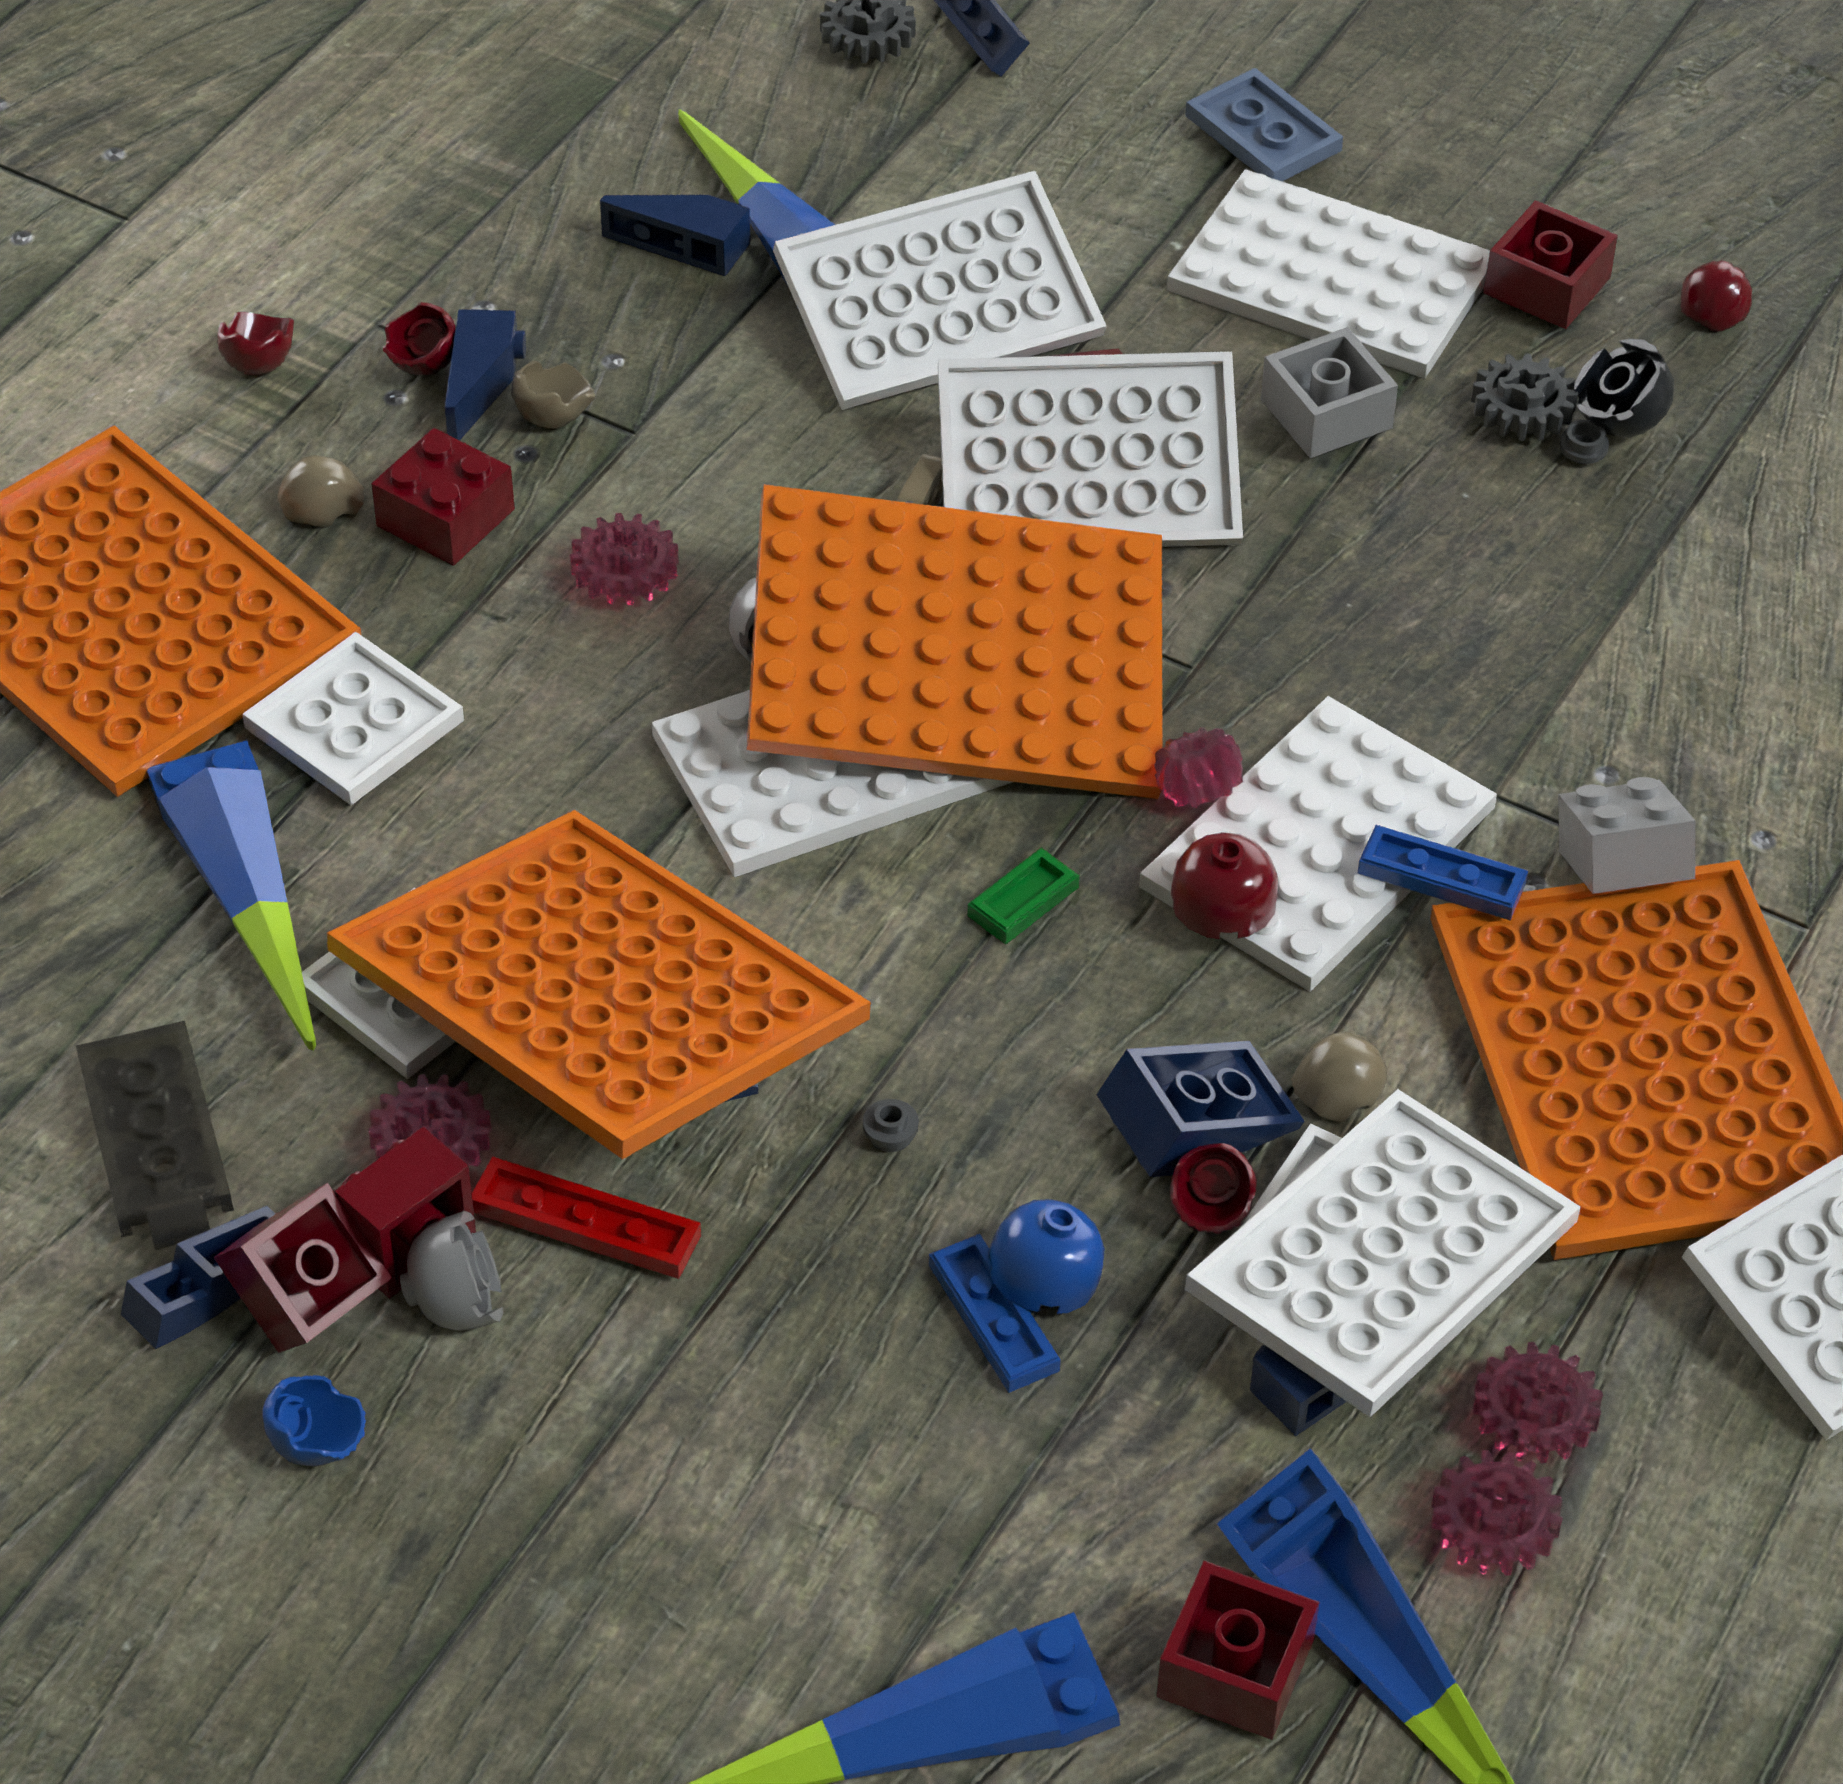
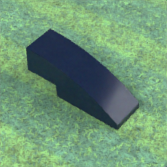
[121,1206,276,1349]

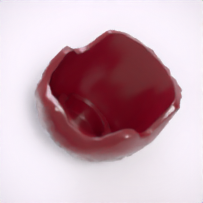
[1680,260,1752,332]
[383,302,456,375]
[217,312,295,376]
[1170,1143,1257,1234]

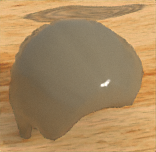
[511,360,596,429]
[278,455,364,528]
[1291,1032,1387,1122]

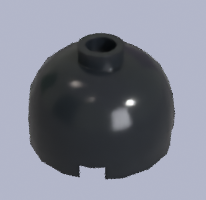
[1574,339,1674,438]

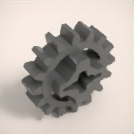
[820,0,916,63]
[1471,353,1578,441]

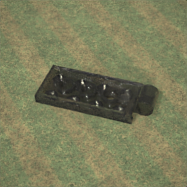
[76,1021,234,1250]

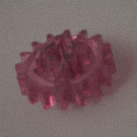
[570,513,679,606]
[368,1075,491,1167]
[1472,1342,1603,1464]
[1431,1450,1563,1576]

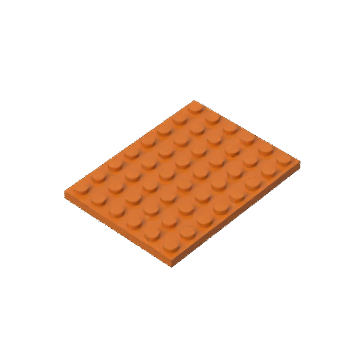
[0,425,361,797]
[746,484,1163,799]
[327,810,871,1159]
[1430,860,1843,1260]

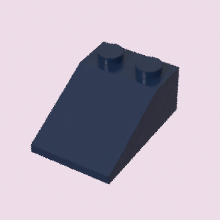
[1096,1041,1305,1177]

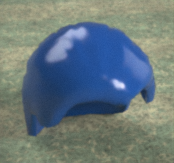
[262,1375,366,1466]

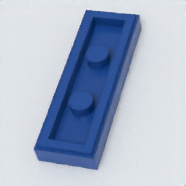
[1357,825,1528,920]
[929,1234,1061,1393]

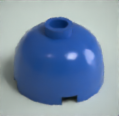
[988,1199,1105,1314]

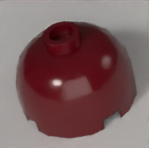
[1171,832,1278,939]

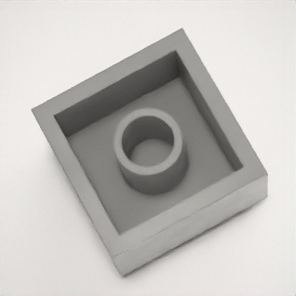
[1261,327,1398,458]
[1558,777,1696,894]

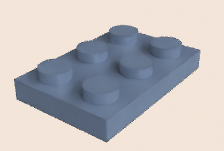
[1185,68,1343,181]

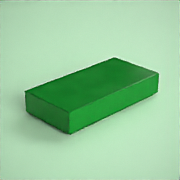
[967,848,1080,945]

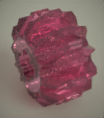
[1154,727,1243,808]

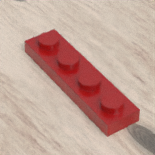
[472,1156,701,1279]

